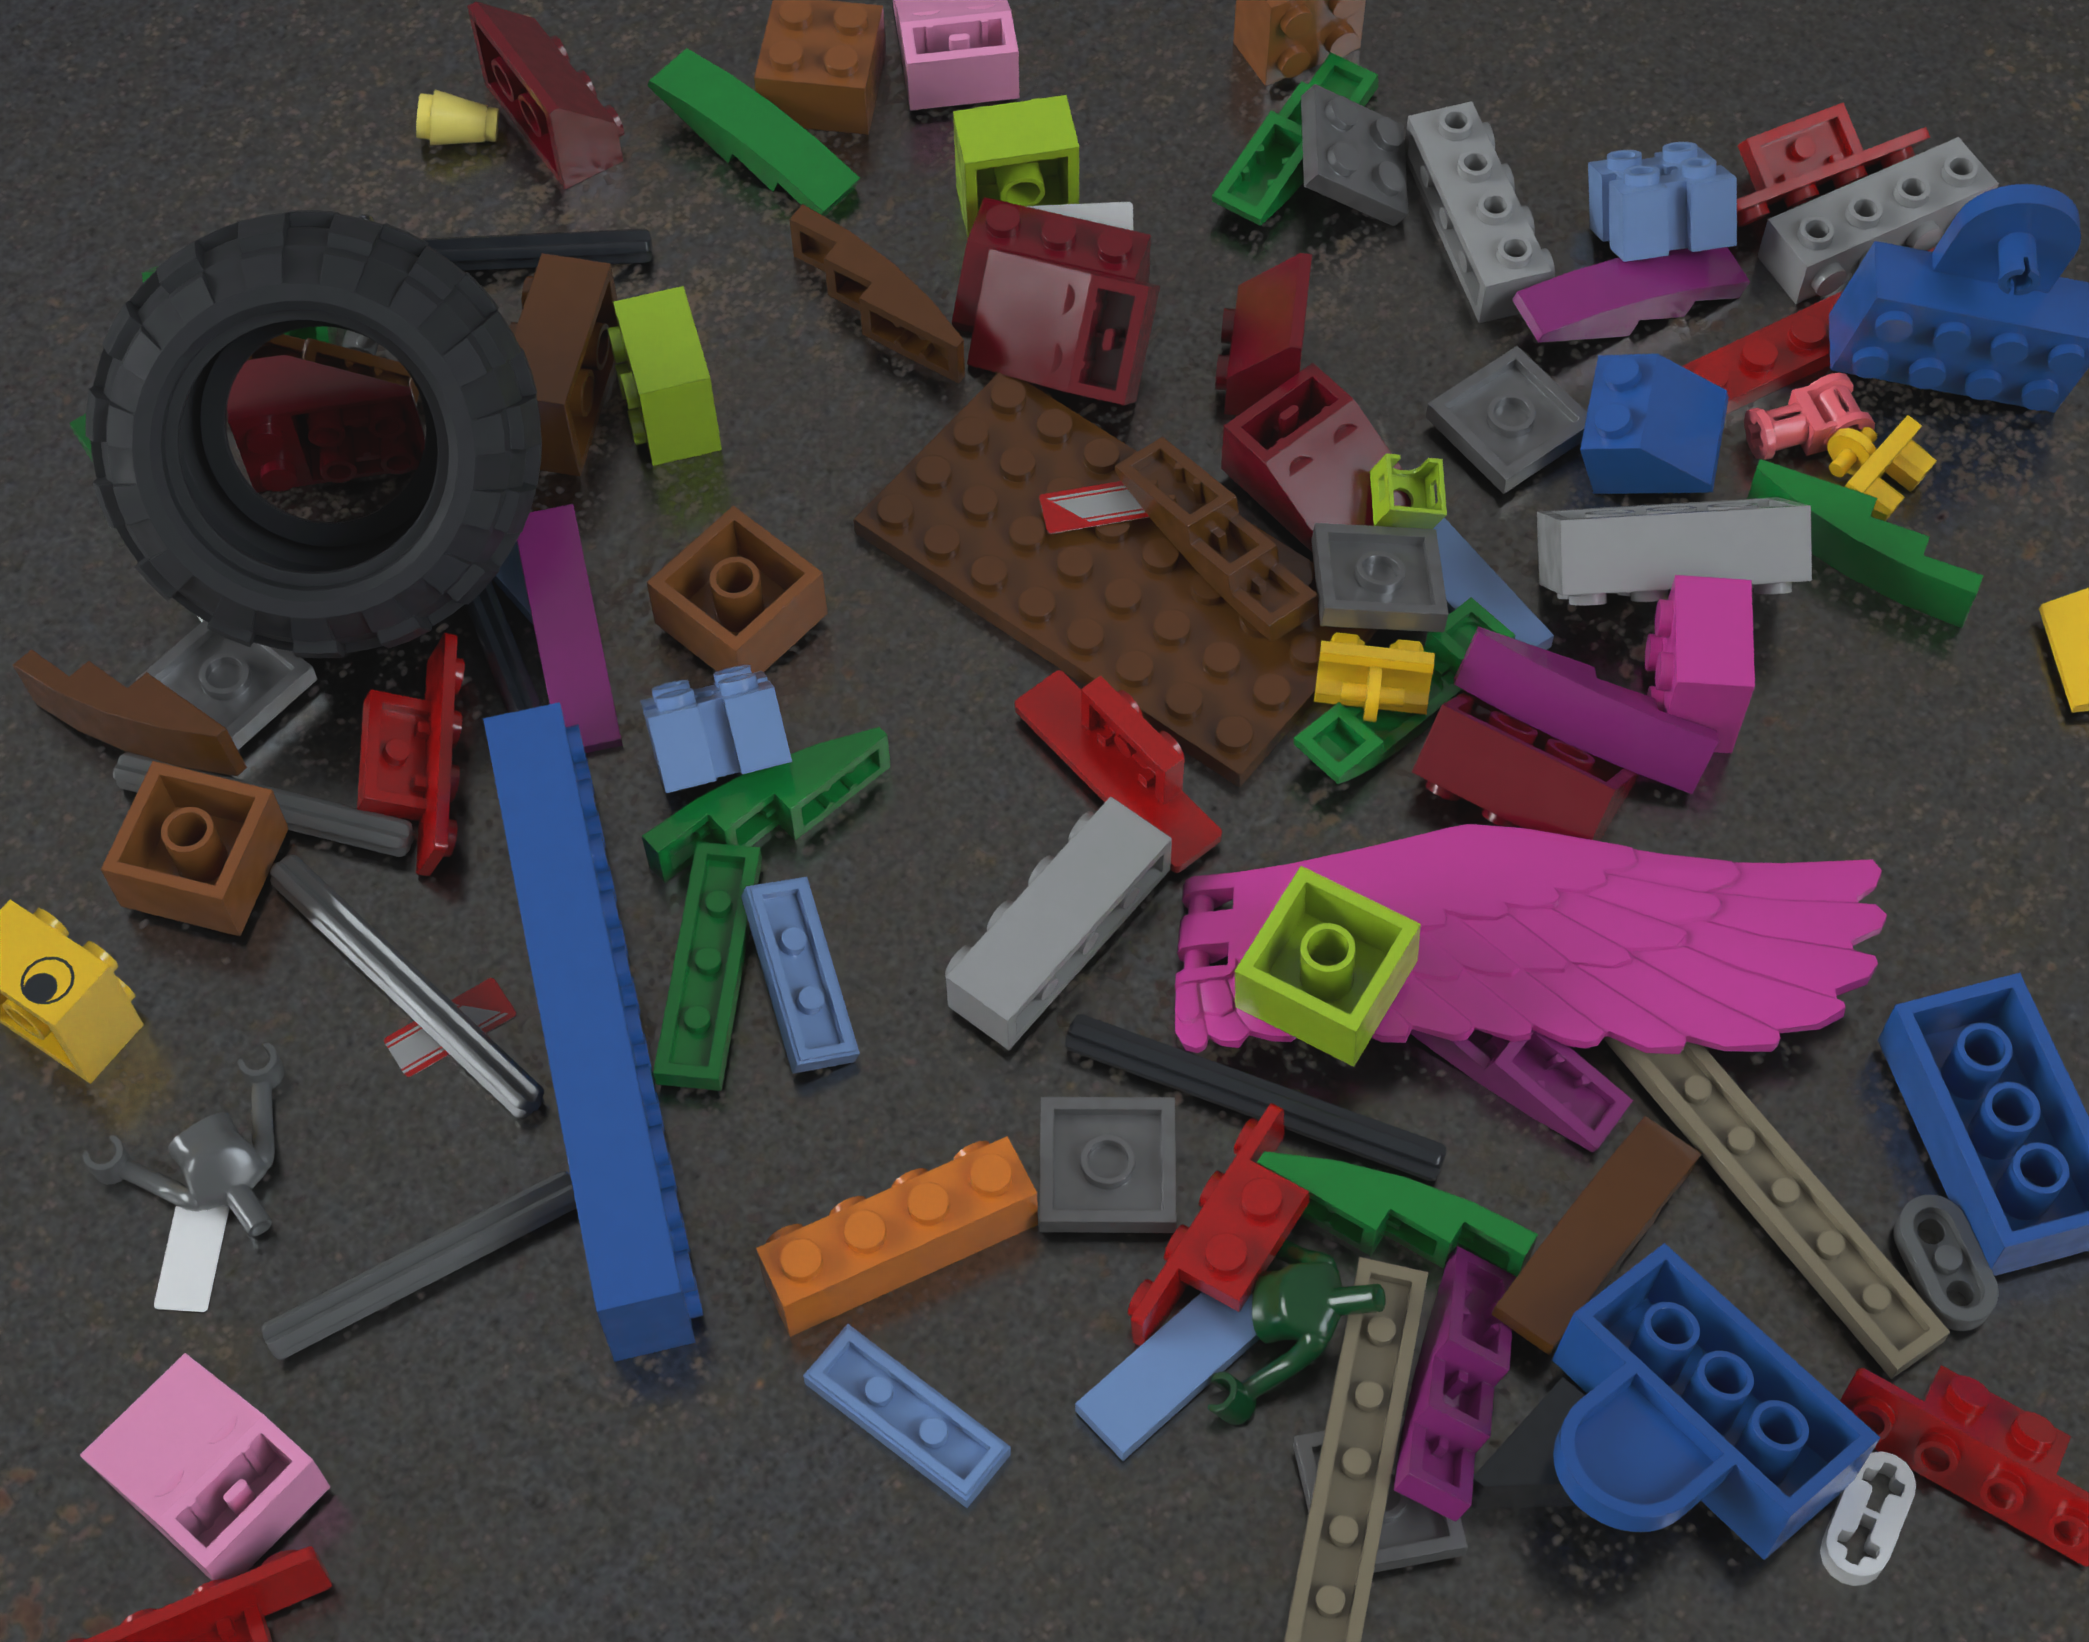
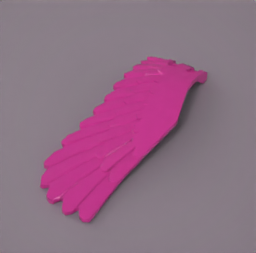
[1175,824,1887,1054]

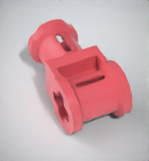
[1744,372,1875,460]

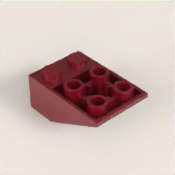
[967,249,1160,405]
[227,355,425,493]
[1221,363,1411,553]

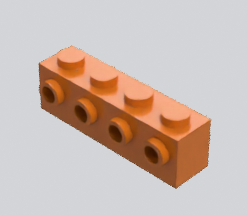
[756,1136,1038,1337]

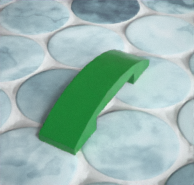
[1293,597,1516,784]

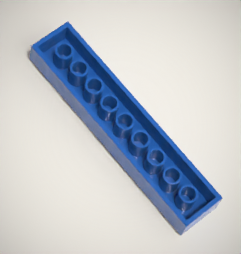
[483,702,704,1362]

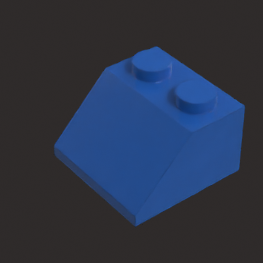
[1580,354,1729,494]

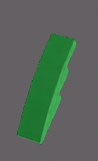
[647,48,860,216]
[1212,52,1379,226]
[1747,459,1984,628]
[642,727,891,883]
[1257,1151,1538,1277]

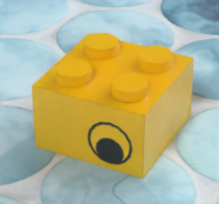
[0,899,144,1084]

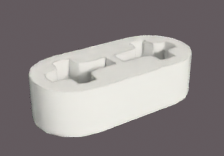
[1820,1451,1916,1586]

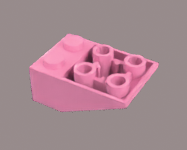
[892,0,1020,110]
[80,1353,330,1580]

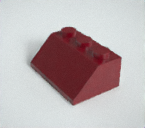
[467,1,624,190]
[952,197,1151,333]
[1412,691,1639,841]

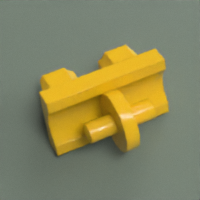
[1827,415,1937,521]
[1314,632,1435,722]

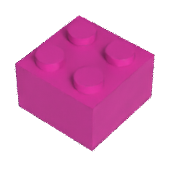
[1645,575,1755,753]

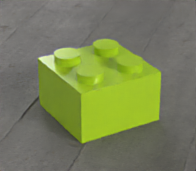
[953,95,1079,238]
[607,286,722,466]
[1235,866,1421,1067]

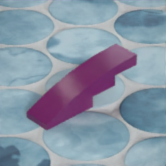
[1512,247,1750,343]
[517,504,623,753]
[1454,626,1719,794]
[1410,1029,1633,1152]
[1394,1246,1516,1522]

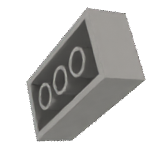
[1537,497,1812,606]

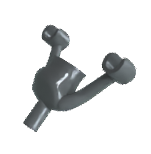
[82,1042,284,1237]

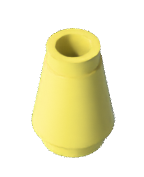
[416,89,499,146]

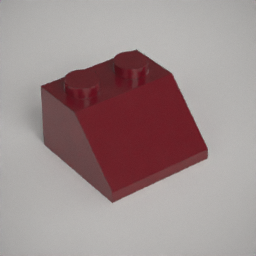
[1215,253,1312,416]

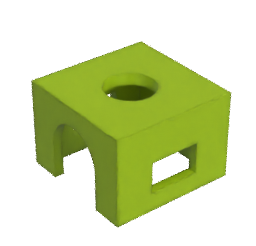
[1370,453,1447,529]

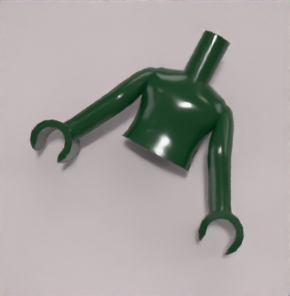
[1207,1239,1386,1425]

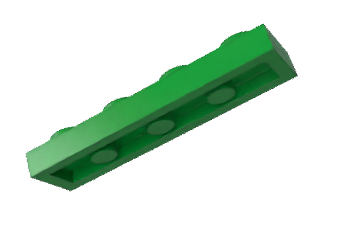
[653,842,762,1091]

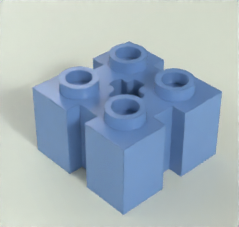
[1588,142,1737,262]
[640,665,792,793]

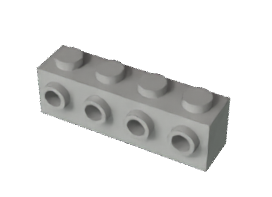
[1405,101,1555,323]
[1757,137,1999,304]
[945,796,1172,1050]

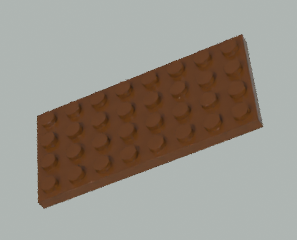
[853,372,1379,788]

